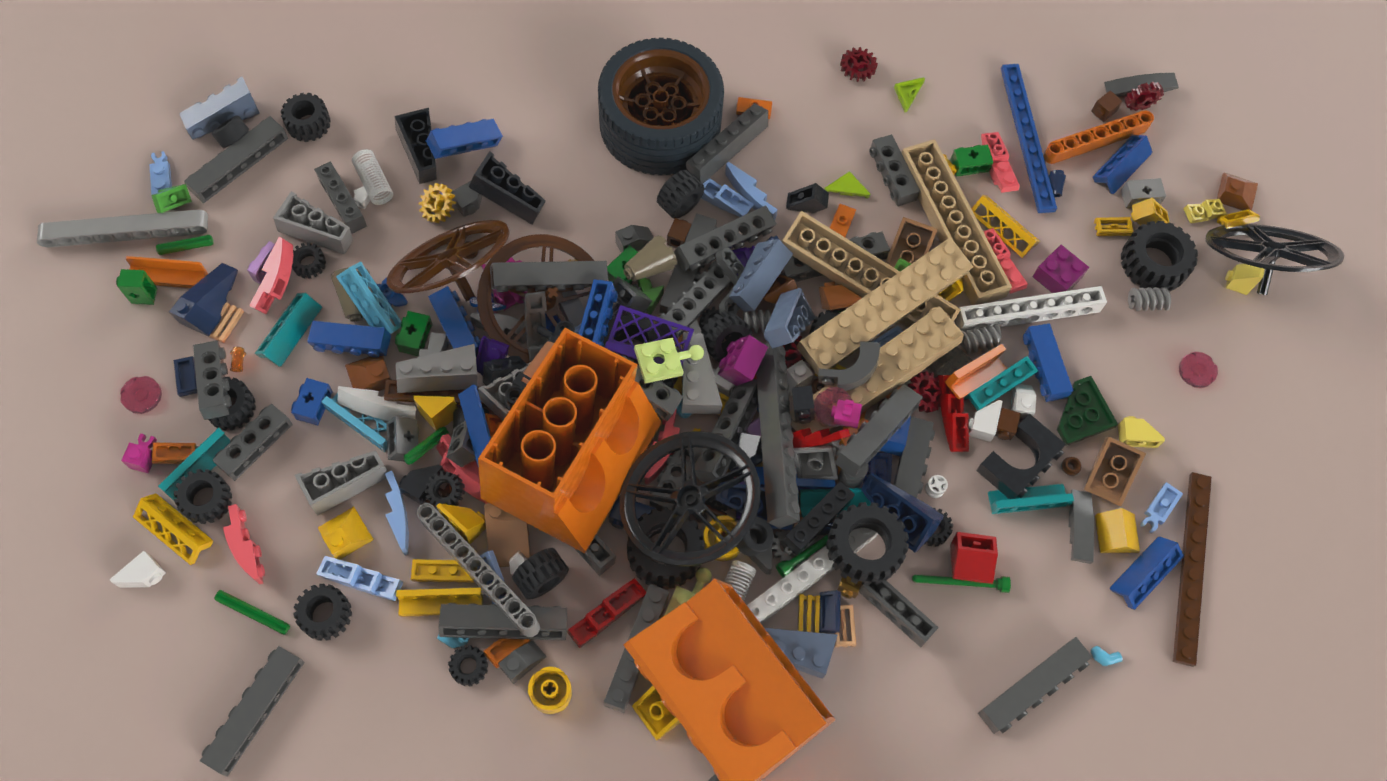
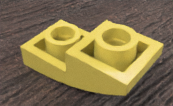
[1183,199,1227,223]

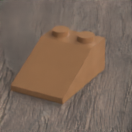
[885,217,938,267]
[1084,437,1146,507]
[484,503,530,567]

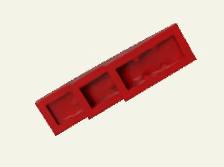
[938,375,969,452]
[792,428,851,448]
[567,578,646,648]

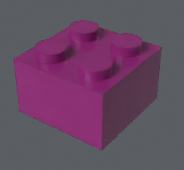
[1032,244,1089,293]
[717,335,768,386]

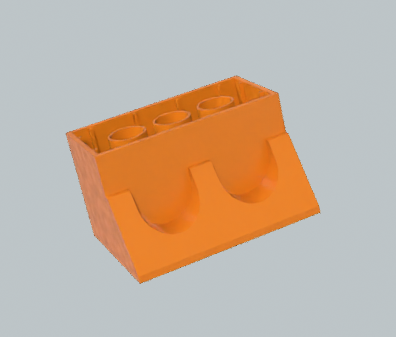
[478,328,662,553]
[623,579,836,781]

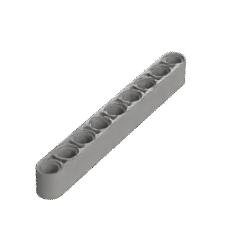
[37,210,208,247]
[417,503,540,637]

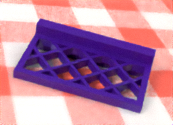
[604,305,694,365]

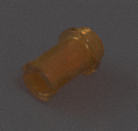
[230,347,246,372]

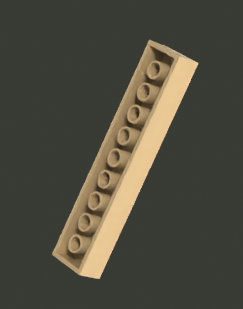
[902,139,1012,305]
[782,211,961,327]
[796,237,973,376]
[790,306,964,447]

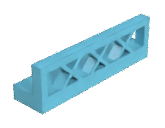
[336,261,401,334]
[321,393,387,452]

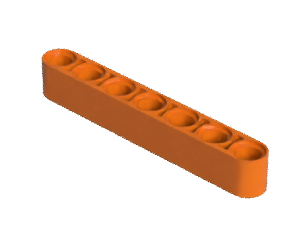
[1043,110,1154,164]

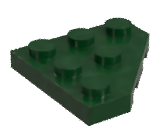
[1057,376,1118,446]

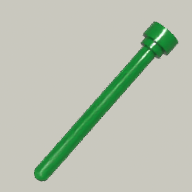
[775,535,828,578]
[912,575,1011,593]

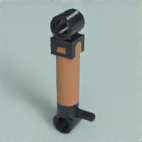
[505,321,575,411]

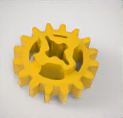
[418,183,456,224]

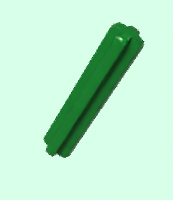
[156,235,214,255]
[403,427,449,465]

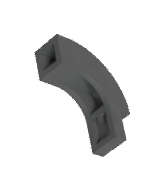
[818,341,880,391]

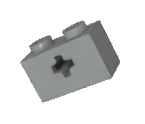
[1121,178,1166,208]

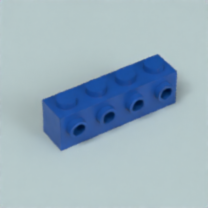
[426,119,503,159]
[579,279,618,347]
[428,286,481,357]
[307,321,391,358]
[1023,323,1073,402]

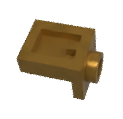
[837,576,862,599]

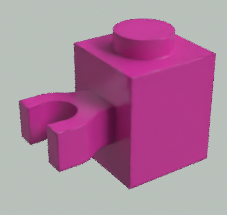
[831,399,862,429]
[121,433,157,474]

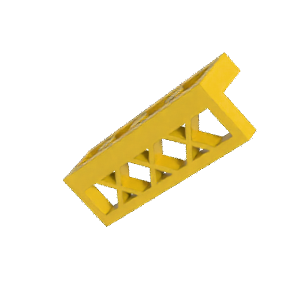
[971,195,1040,258]
[133,493,213,565]
[396,588,483,616]

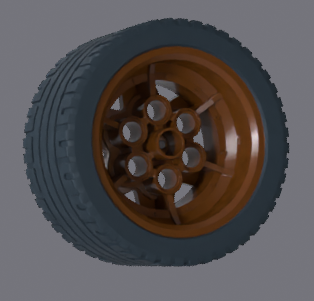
[598,37,724,176]

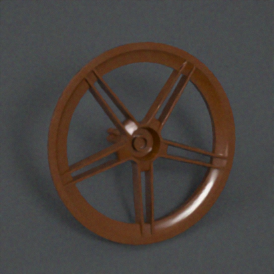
[387,220,510,302]
[477,234,594,364]

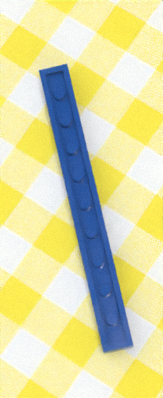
[1001,64,1057,214]

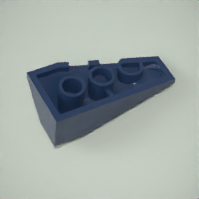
[169,263,238,337]
[861,473,944,553]
[716,482,800,531]

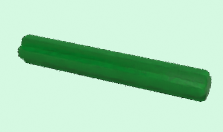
[214,590,290,635]

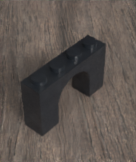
[976,414,1066,499]

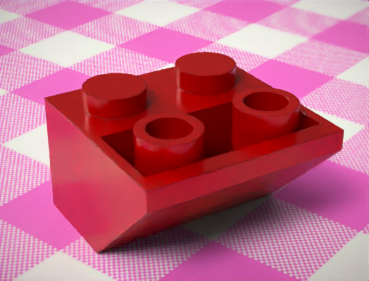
[950,532,998,584]

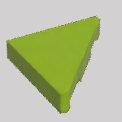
[894,77,925,112]
[824,171,871,199]

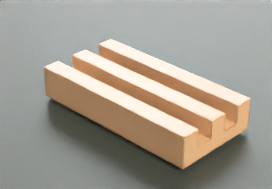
[209,302,244,343]
[834,605,856,647]

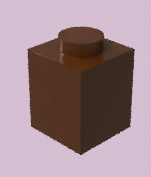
[1091,91,1123,122]
[667,218,692,248]
[995,408,1021,440]

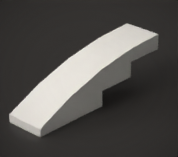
[337,386,416,421]

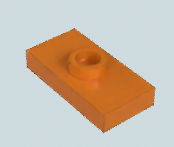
[736,97,772,119]
[830,204,856,238]
[152,442,196,464]
[484,639,530,669]

